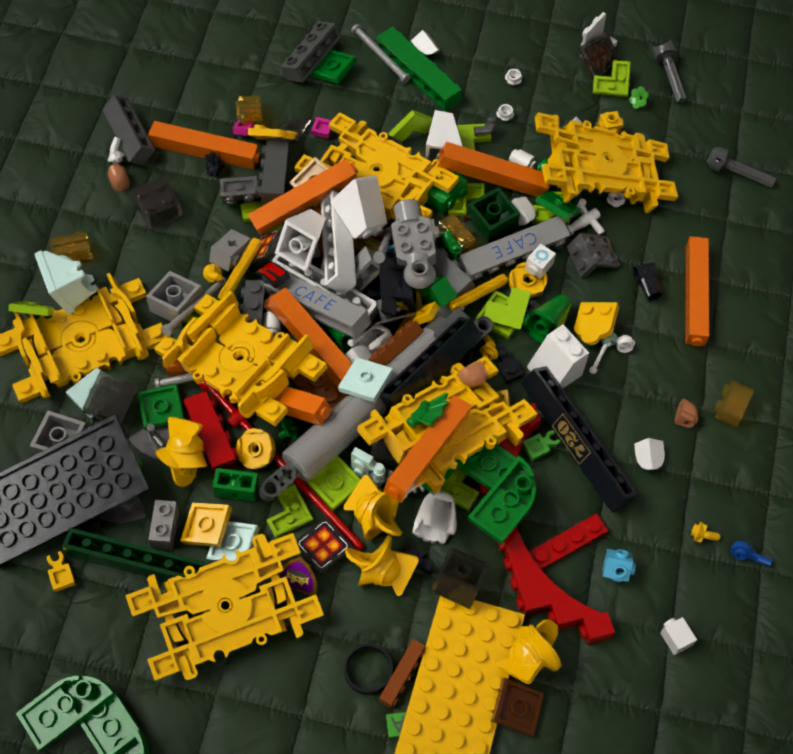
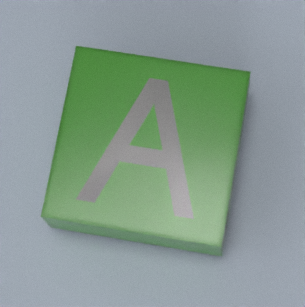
[386,712,406,738]

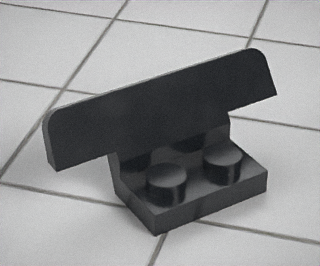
[380,251,417,317]

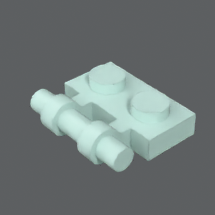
[351,447,386,487]

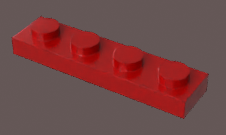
[529,513,608,570]

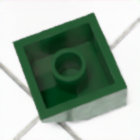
[467,187,521,242]

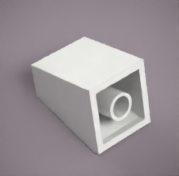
[425,110,463,173]
[330,175,388,239]
[275,209,326,272]
[527,324,589,388]

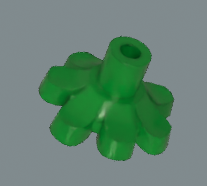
[278,418,301,441]

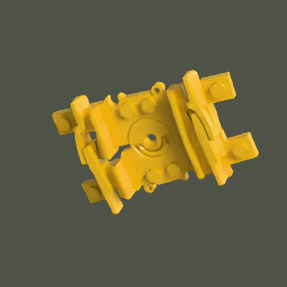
[294,112,459,221]
[535,112,678,213]

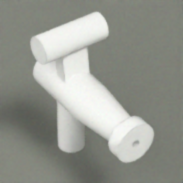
[566,199,605,236]

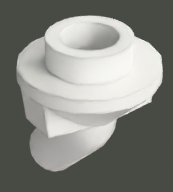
[107,137,125,164]

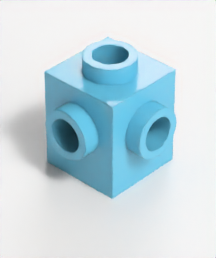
[603,549,636,582]

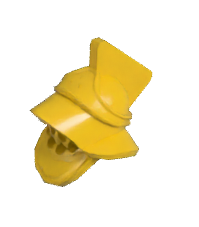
[155,417,207,488]
[344,475,403,541]
[345,535,419,596]
[497,619,561,684]

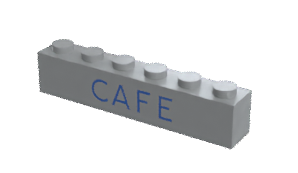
[458,216,570,281]
[264,273,371,340]

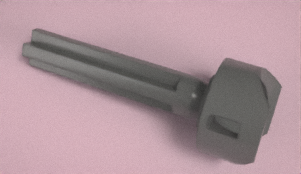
[652,39,687,103]
[707,147,776,188]

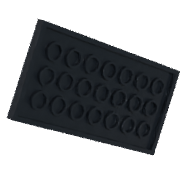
[0,415,151,567]

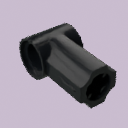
[633,262,663,301]

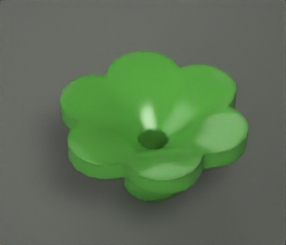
[629,86,649,109]

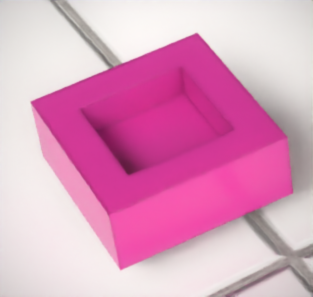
[311,117,332,139]
[233,120,256,136]

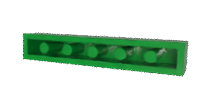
[377,26,462,111]

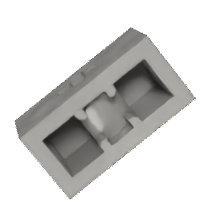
[209,229,251,271]
[354,246,380,292]
[148,500,179,550]

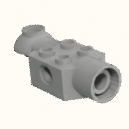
[391,199,436,289]

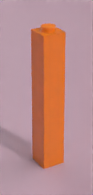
[148,121,261,170]
[437,142,550,197]
[248,158,358,235]
[685,236,709,346]
[268,287,352,394]
[226,387,332,426]
[383,395,472,503]

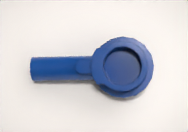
[730,541,772,567]

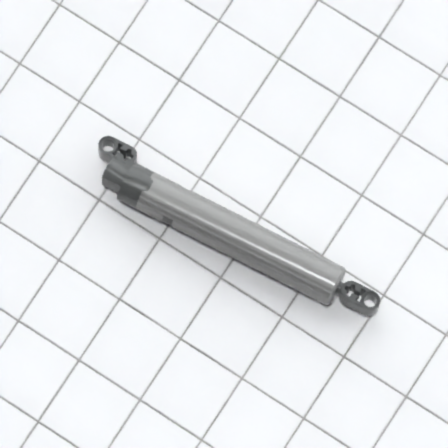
[259,308,493,501]

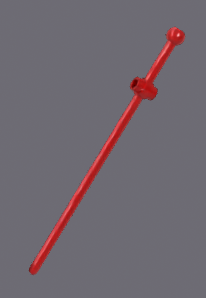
[199,379,363,550]

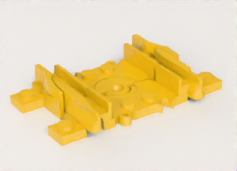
[0,273,166,404]
[154,291,328,427]
[357,356,538,494]
[125,533,324,681]

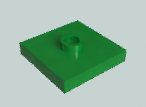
[310,50,357,84]
[535,191,581,220]
[137,384,184,431]

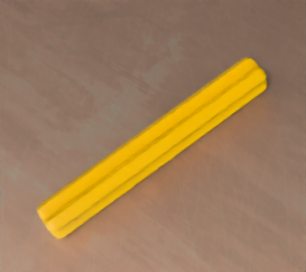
[218,238,262,300]
[448,274,509,312]

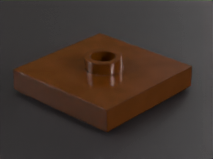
[491,678,544,737]

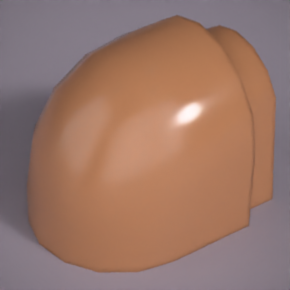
[108,164,130,192]
[457,361,488,387]
[674,399,698,428]

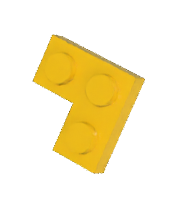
[394,302,440,336]

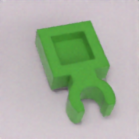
[522,430,560,461]

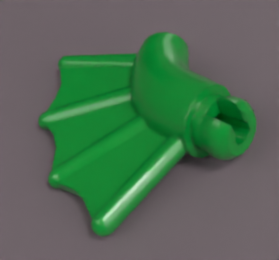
[439,230,462,262]
[406,393,449,428]

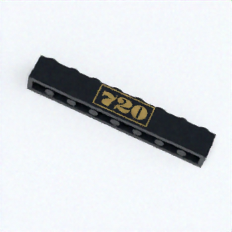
[521,366,639,512]

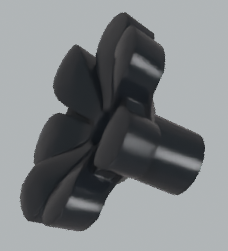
[205,152,225,176]

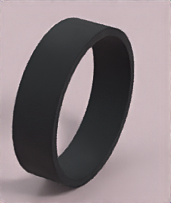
[344,644,393,695]

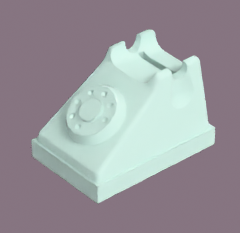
[35,250,98,315]

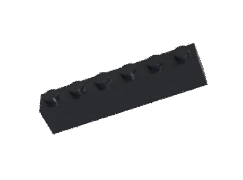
[379,317,482,412]

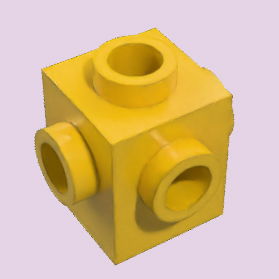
[596,111,624,135]

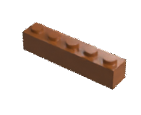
[368,321,423,366]
[379,639,425,708]

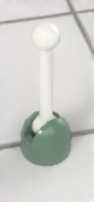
[589,332,618,374]

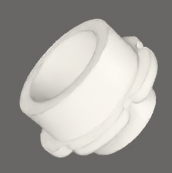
[505,69,522,85]
[497,104,514,121]
[607,192,625,207]
[615,335,635,353]

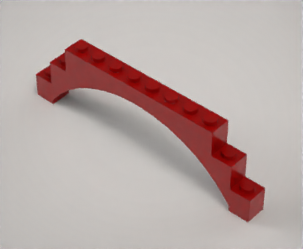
[479,403,615,645]

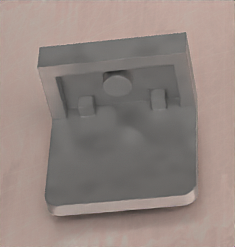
[220,176,259,205]
[567,233,620,278]

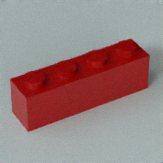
[183,391,239,476]

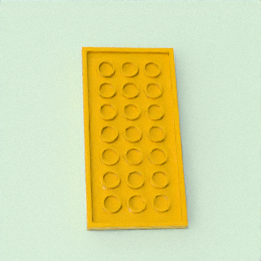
[395,591,525,754]

